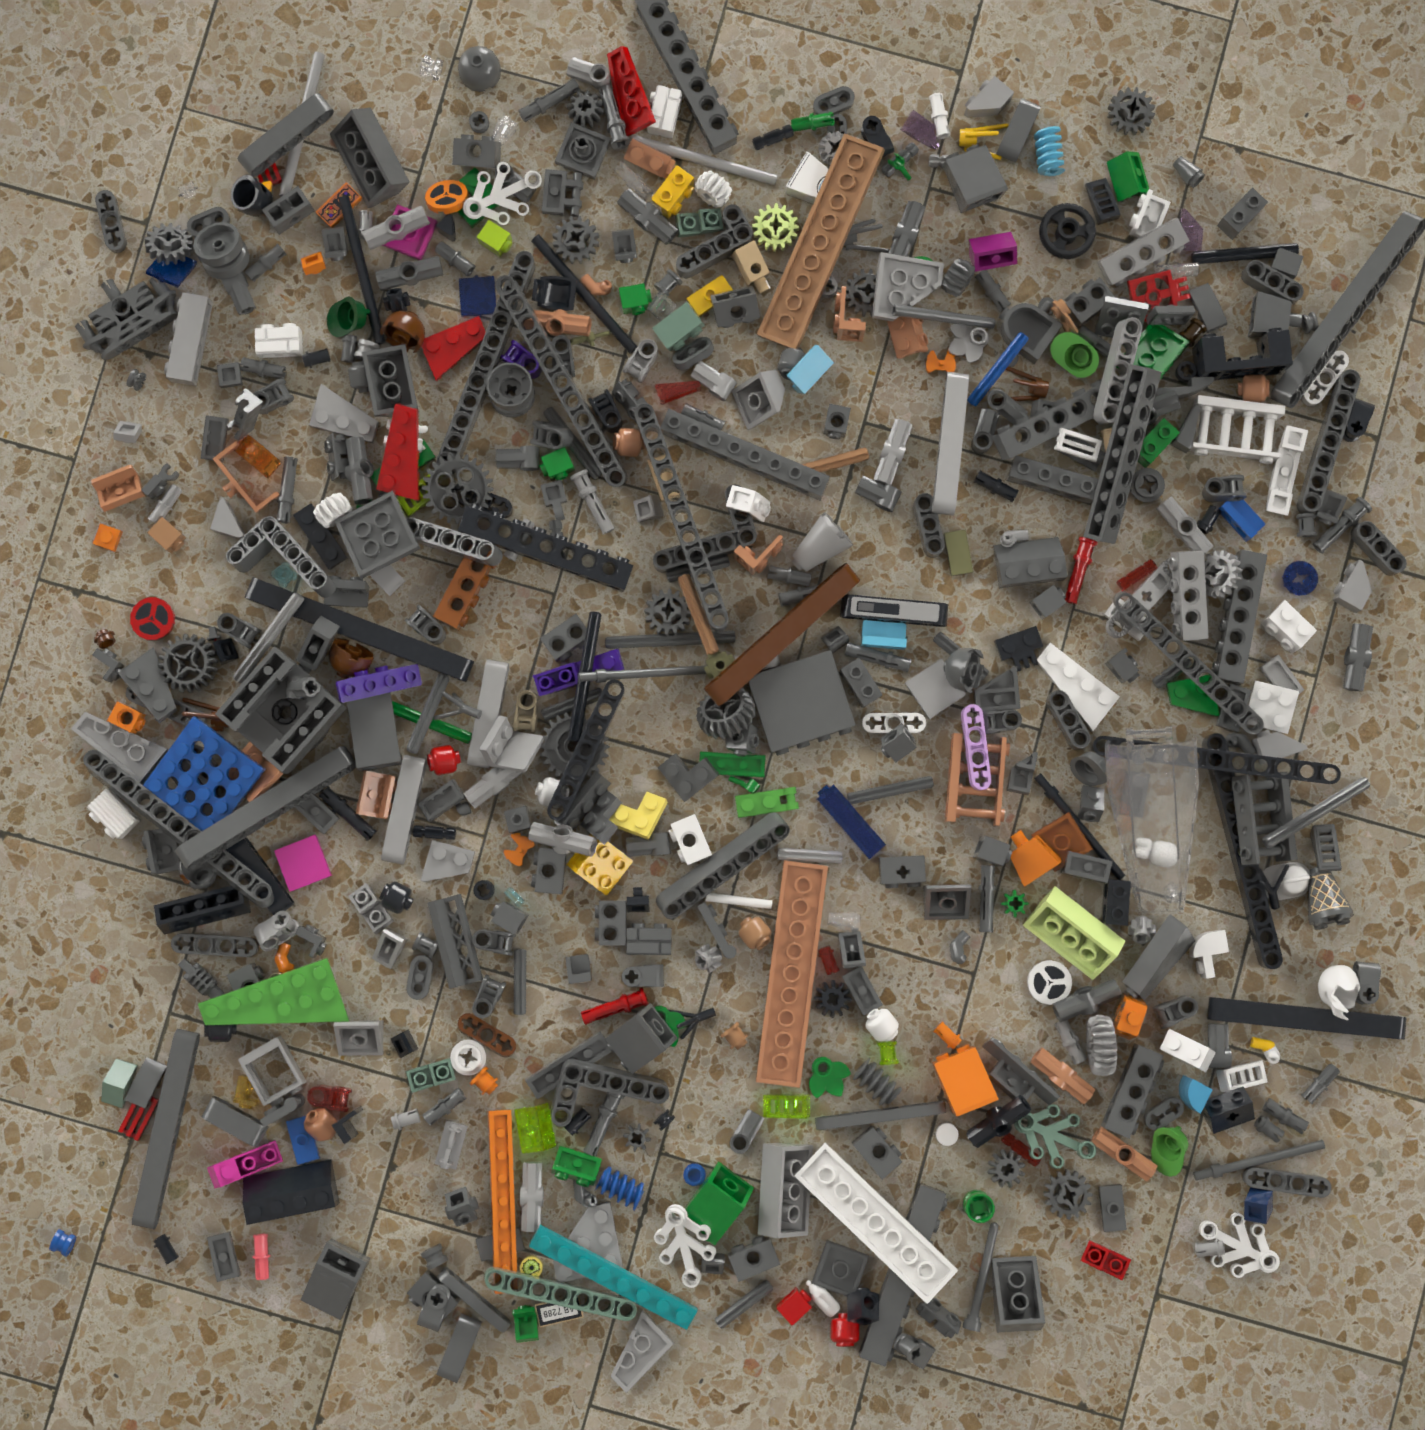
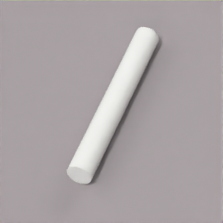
[706,893,772,909]

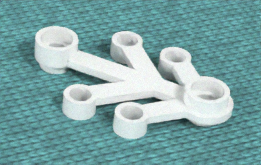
[463,162,542,225]
[654,1204,716,1288]
[1199,1212,1280,1278]

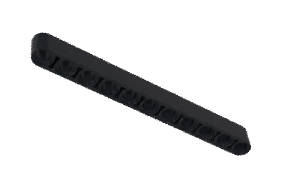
[244,577,474,682]
[1202,733,1283,969]
[1093,736,1341,784]

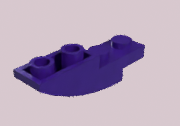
[533,649,625,697]

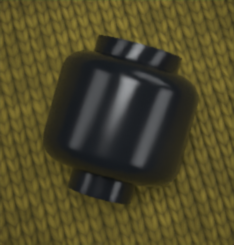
[379,881,414,914]
[204,1023,237,1043]

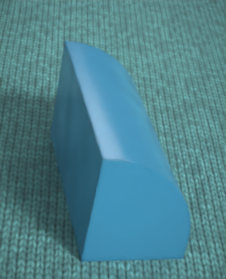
[1179,1075,1213,1114]

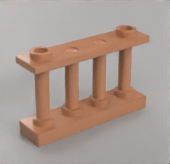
[945,733,1010,826]

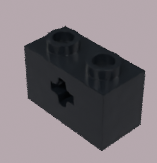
[1203,1086,1255,1134]

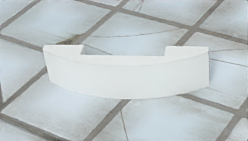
[1266,425,1308,516]

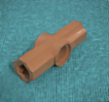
[524,309,592,336]
[1030,1047,1095,1104]
[1090,1126,1157,1182]

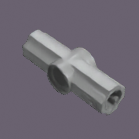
[362,205,430,250]
[874,419,912,485]
[1156,496,1213,554]
[463,767,524,809]
[529,822,597,857]
[520,1161,544,1232]

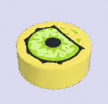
[520,1255,543,1277]

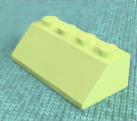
[1023,886,1125,980]

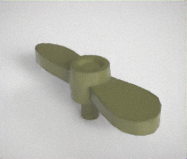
[570,331,610,347]

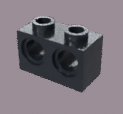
[1101,879,1131,926]

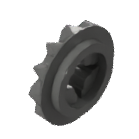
[1130,468,1165,503]

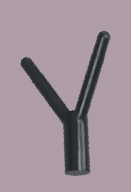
[1260,864,1289,910]
[668,1008,716,1039]

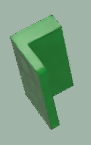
[1107,151,1149,202]

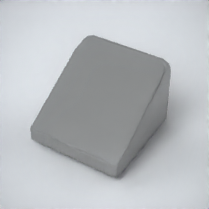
[633,495,664,522]

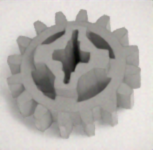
[1204,550,1243,598]

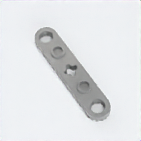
[1106,558,1172,638]

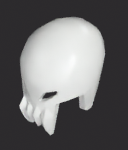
[1318,965,1360,1020]

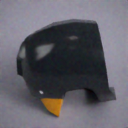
[231,174,274,217]

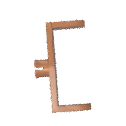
[213,441,279,513]

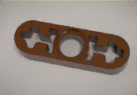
[458,1013,516,1058]

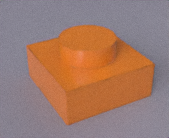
[301,252,326,275]
[93,523,123,552]

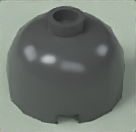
[458,46,501,92]
[943,648,984,693]

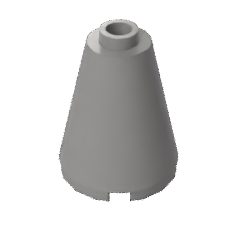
[792,512,853,571]

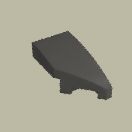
[1007,752,1038,795]

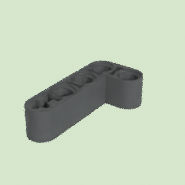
[676,204,753,279]

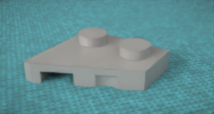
[421,840,475,882]

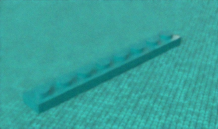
[529,1224,698,1330]

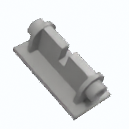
[435,1120,468,1170]

